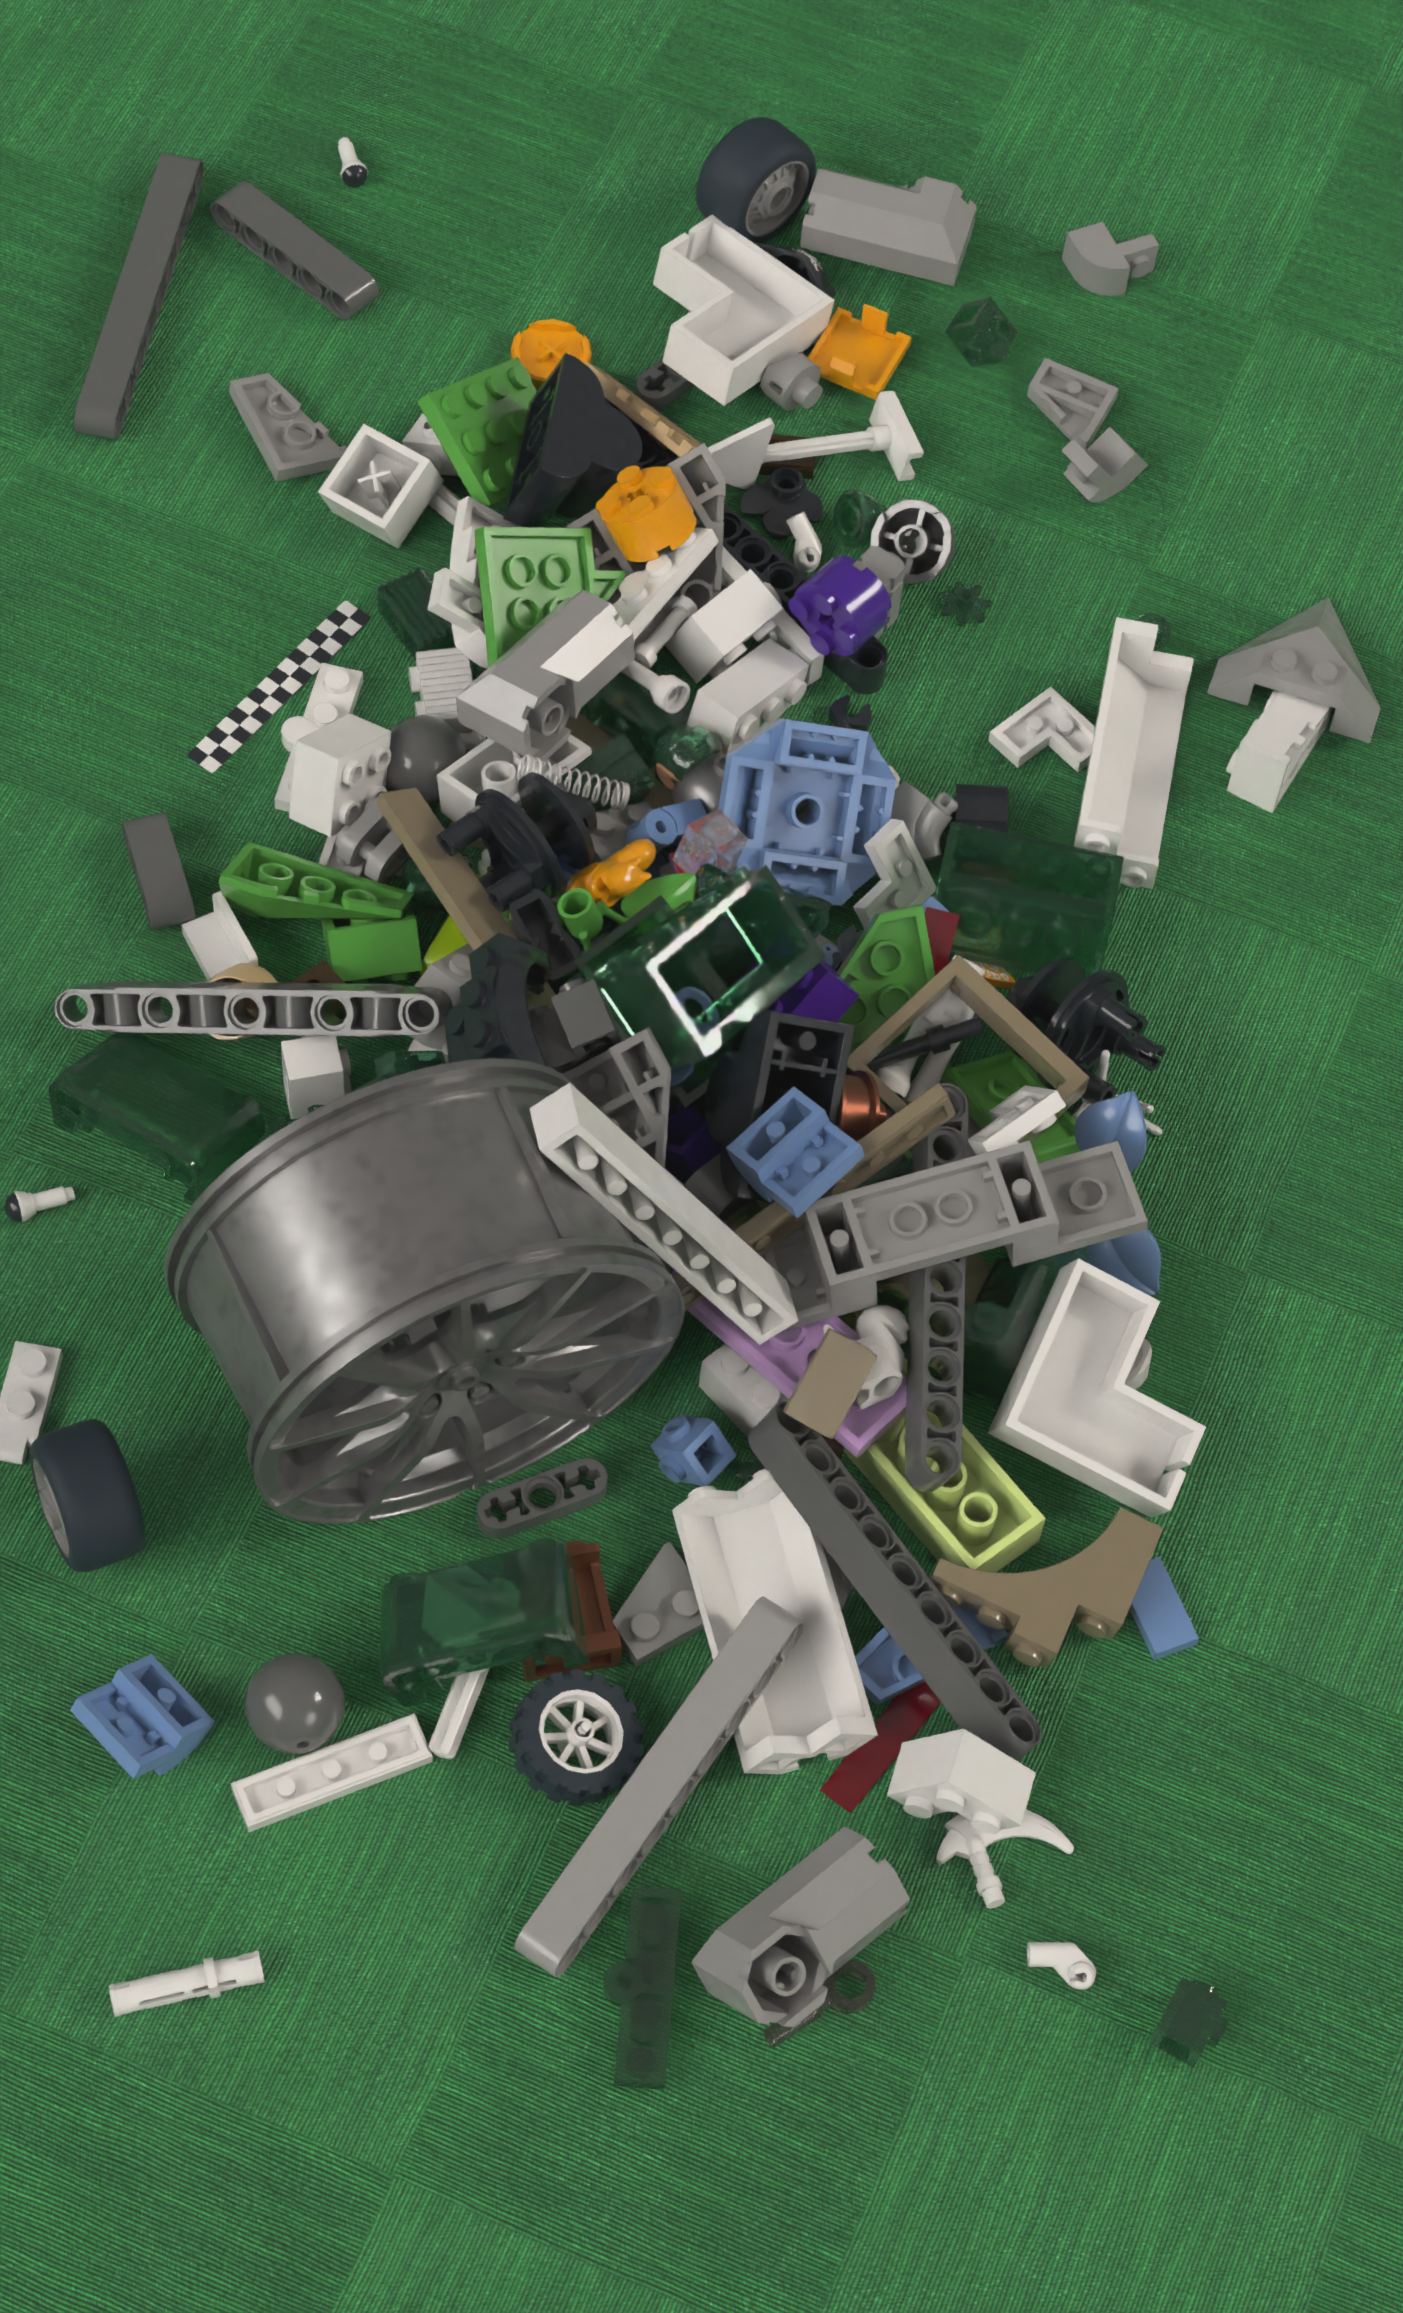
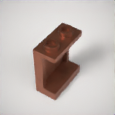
[504,1541,622,1682]

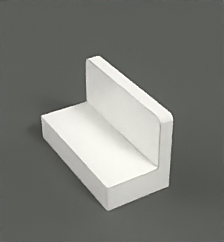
[182,891,258,980]

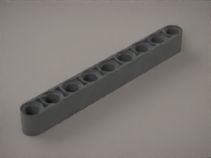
[74,153,204,440]
[905,1083,968,1492]
[748,1401,1042,1761]

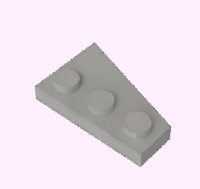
[229,373,347,482]

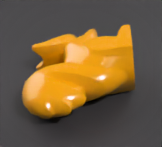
[565,838,656,908]

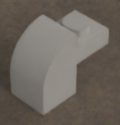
[1062,222,1159,296]
[1061,427,1148,503]

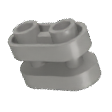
[335,795,411,884]

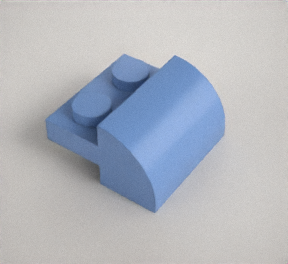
[726,1086,865,1218]
[70,1654,215,1779]

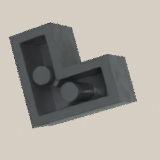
[529,978,623,1074]

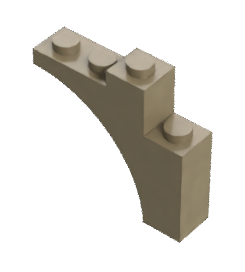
[929,1507,1163,1669]

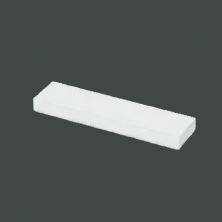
[231,1714,433,1832]

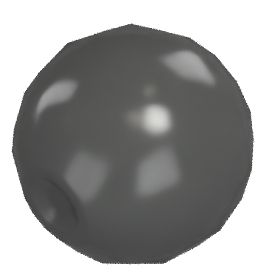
[386,714,467,803]
[244,1653,345,1754]

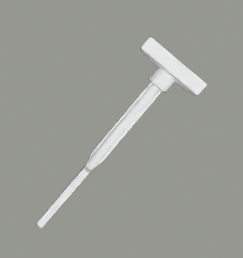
[708,391,924,490]

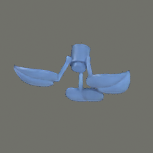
[1074,1090,1161,1296]

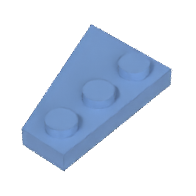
[855,1607,1009,1706]

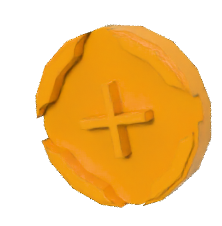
[510,319,592,389]

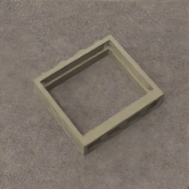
[846,954,1090,1160]

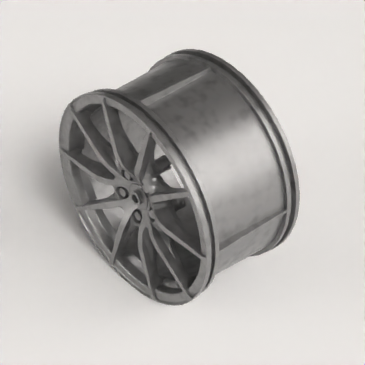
[164,1058,684,1524]

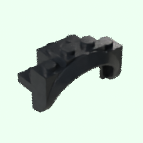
[443,932,552,1067]

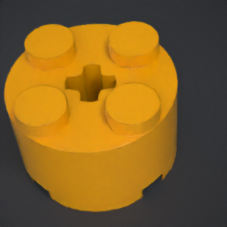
[596,465,696,562]

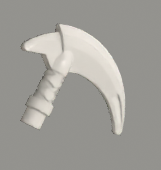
[936,1810,1074,1909]

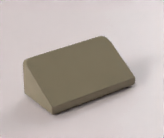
[783,1328,877,1439]

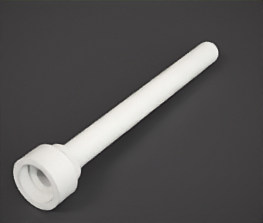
[621,660,690,714]

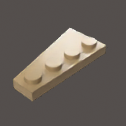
[586,362,701,459]

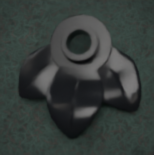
[740,466,823,540]

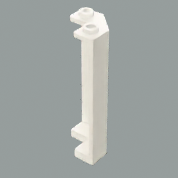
[1073,617,1194,889]
[672,1468,878,1774]

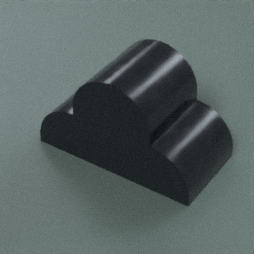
[503,353,642,527]
[705,1010,855,1202]

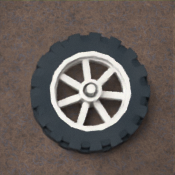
[509,1669,643,1806]

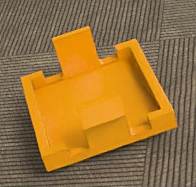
[808,304,911,400]

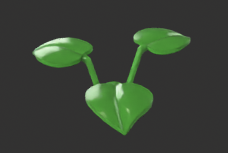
[501,873,697,1023]

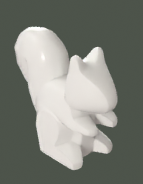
[823,1305,910,1409]

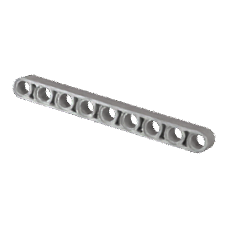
[514,1596,805,1978]

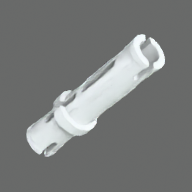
[109,1950,265,2017]

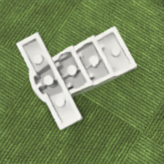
[427,496,521,669]

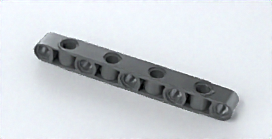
[54,981,453,1037]

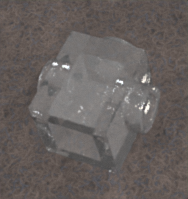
[672,809,748,889]

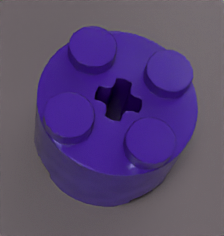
[788,556,892,656]

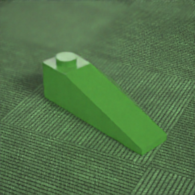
[219,842,415,918]

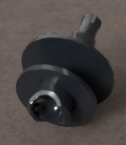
[436,772,597,912]
[1006,957,1166,1104]

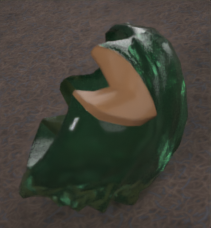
[652,725,722,790]

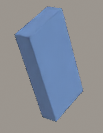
[1129,1556,1199,1660]

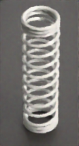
[517,755,630,811]

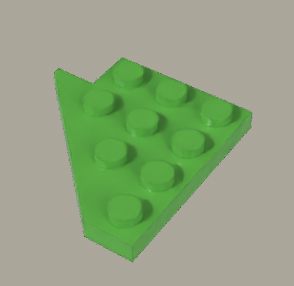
[417,357,537,527]
[474,527,625,667]
[837,904,952,1084]

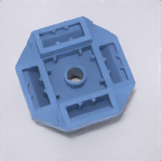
[713,718,897,906]

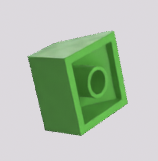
[320,907,422,984]

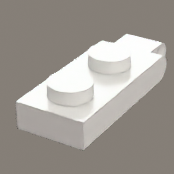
[0,1341,63,1465]

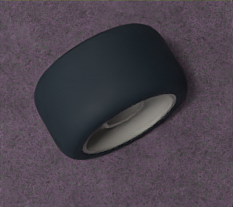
[696,117,816,243]
[29,1419,145,1572]

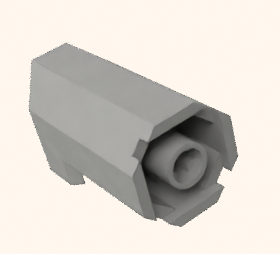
[800,168,977,286]
[456,590,635,761]
[691,1826,910,2027]

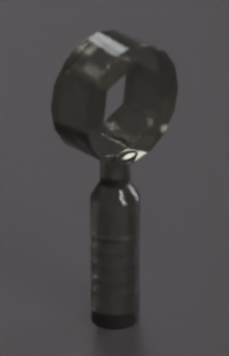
[763,1960,875,2048]

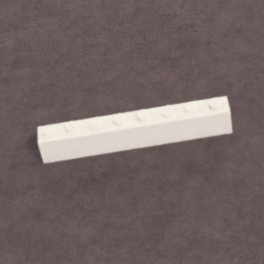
[529,1083,798,1345]

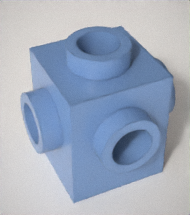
[650,1414,737,1486]

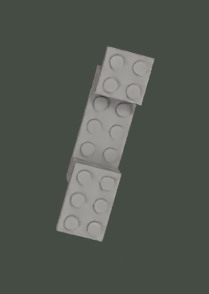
[763,1140,1148,1331]

